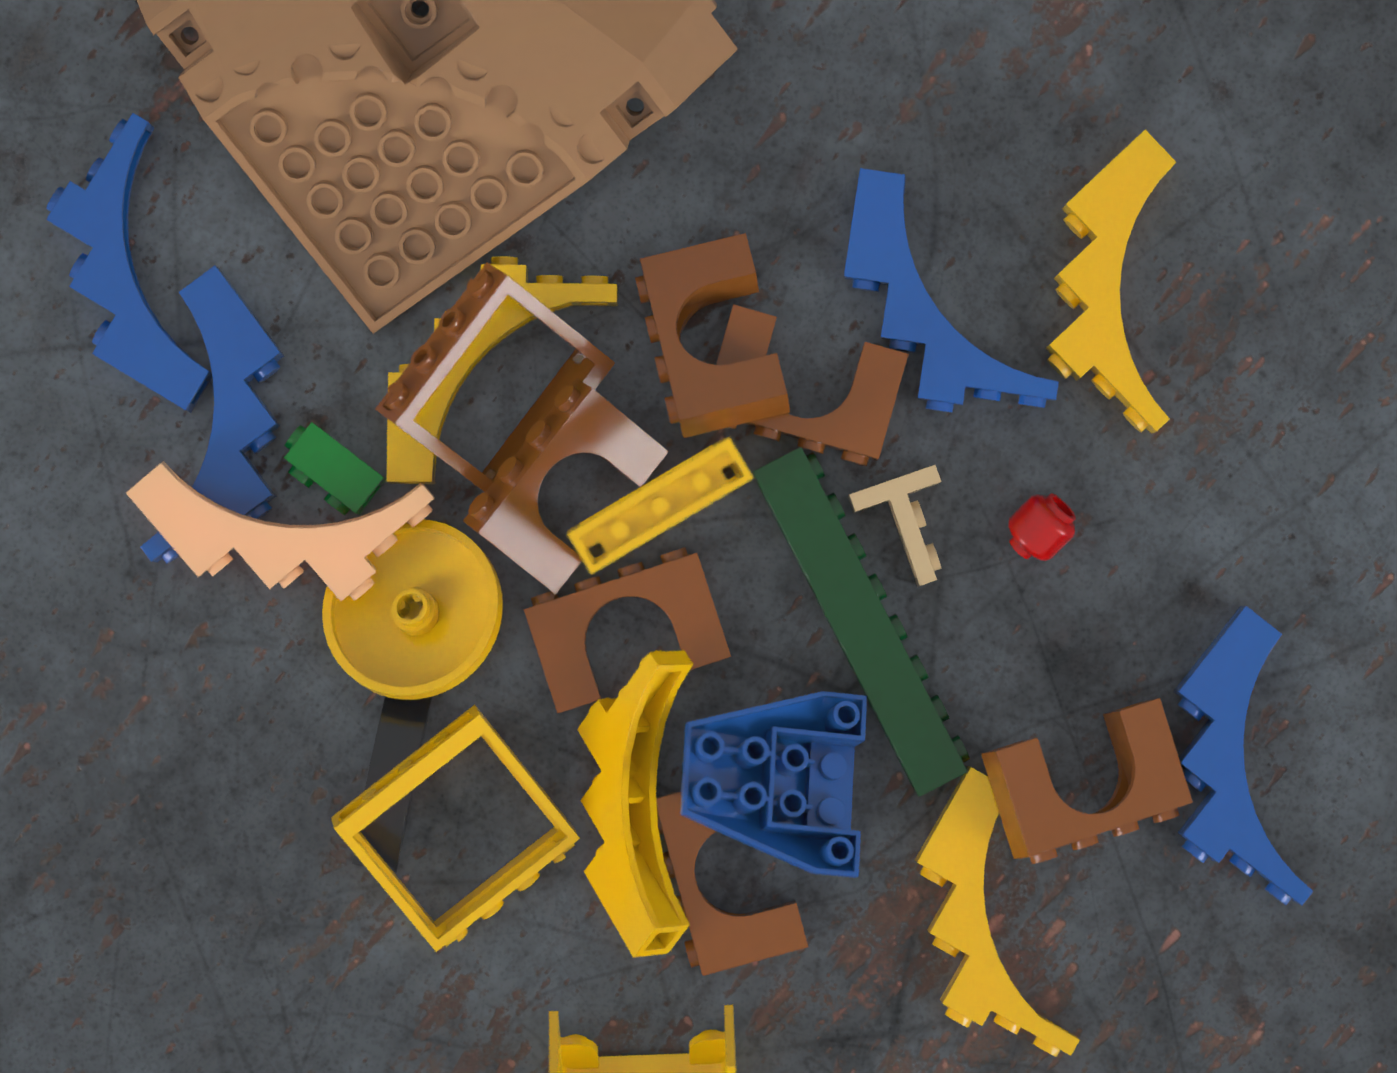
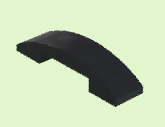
[352,696,433,873]

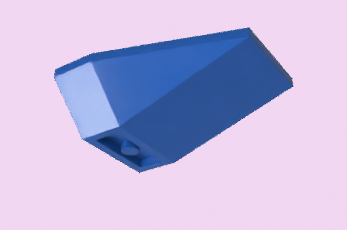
[680,691,867,878]

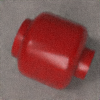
[1008,493,1076,561]

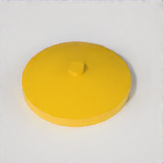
[322,519,503,700]

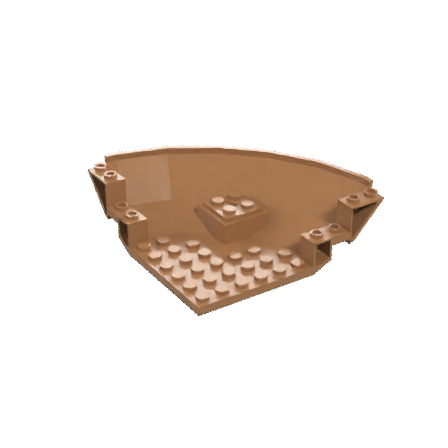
[137,0,738,334]

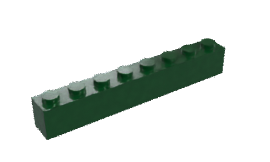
[752,447,970,797]

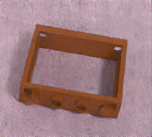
[376,262,615,492]

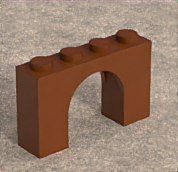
[635,233,790,438]
[716,304,908,466]
[463,378,669,594]
[524,547,731,713]
[981,698,1193,864]
[656,790,808,976]

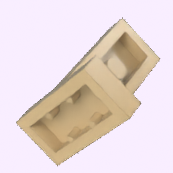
[848,465,941,587]

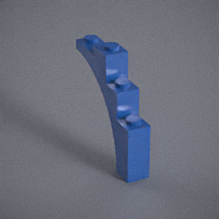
[46,113,213,413]
[844,168,1059,413]
[140,265,285,564]
[1173,606,1313,906]

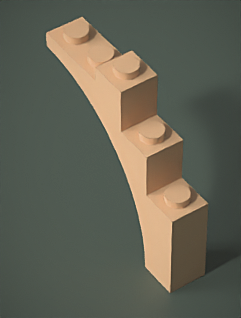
[126,461,434,601]

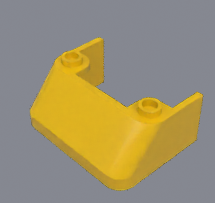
[549,1005,736,1073]

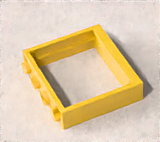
[567,438,753,574]
[331,704,580,952]

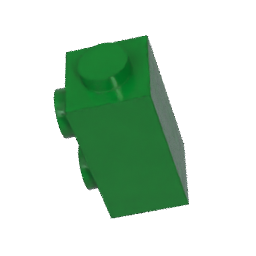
[284,422,386,516]

